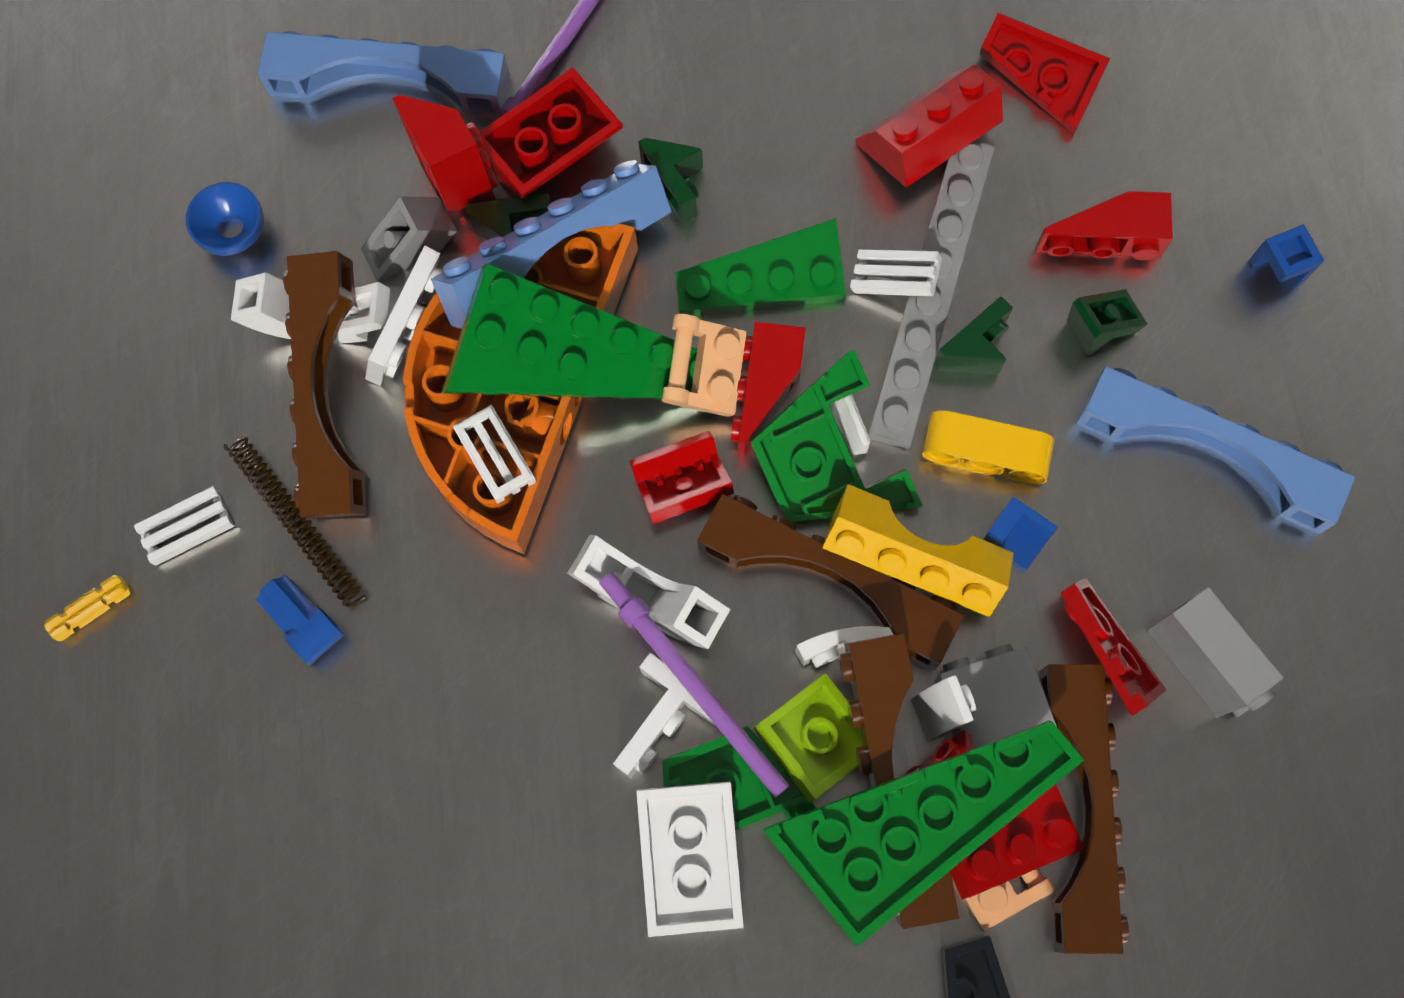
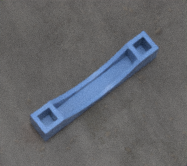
[257,31,510,117]
[431,160,672,329]
[1076,366,1356,534]

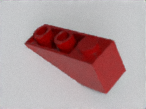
[1036,191,1173,260]
[731,322,806,457]

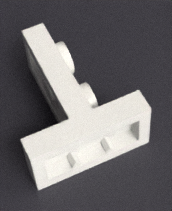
[613,653,715,779]

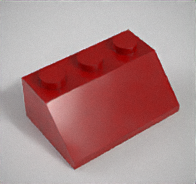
[855,64,1003,188]
[479,67,623,198]
[392,94,498,226]

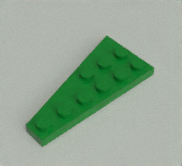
[442,264,697,400]
[763,720,1084,947]

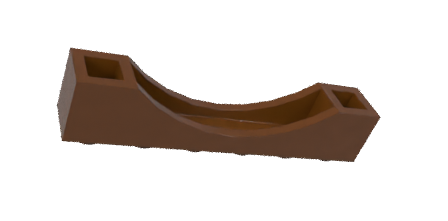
[283,251,367,519]
[697,494,964,671]
[839,633,959,929]
[1039,664,1129,954]

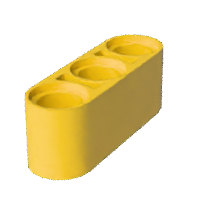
[922,411,1055,484]

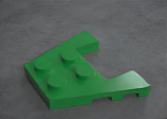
[750,349,923,522]
[662,726,816,830]

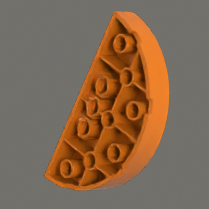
[403,223,638,554]

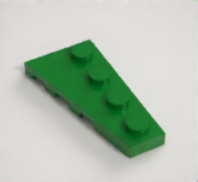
[675,218,846,316]

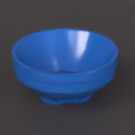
[186,182,264,256]

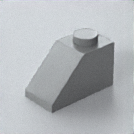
[361,196,457,282]

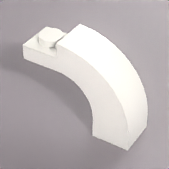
[231,272,390,344]
[567,535,731,649]

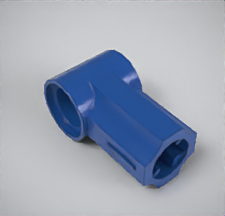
[255,574,344,665]

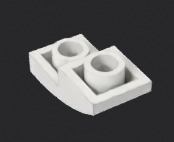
[795,626,893,669]
[911,675,976,743]

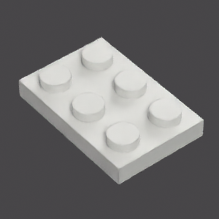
[365,245,443,386]
[636,781,744,937]

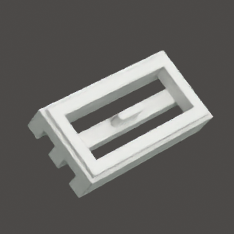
[850,249,942,296]
[453,404,536,504]
[134,486,235,566]

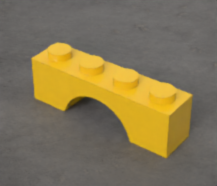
[823,484,1014,617]

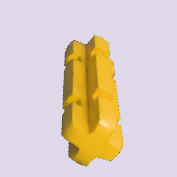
[44,575,131,641]

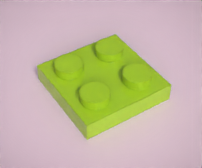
[753,673,863,803]

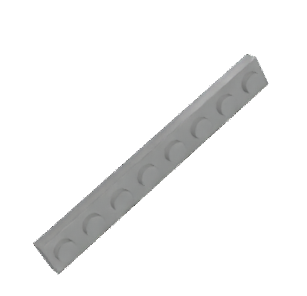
[868,141,995,450]

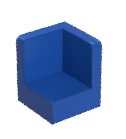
[1249,224,1324,283]
[983,496,1058,570]

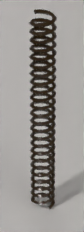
[224,437,366,607]

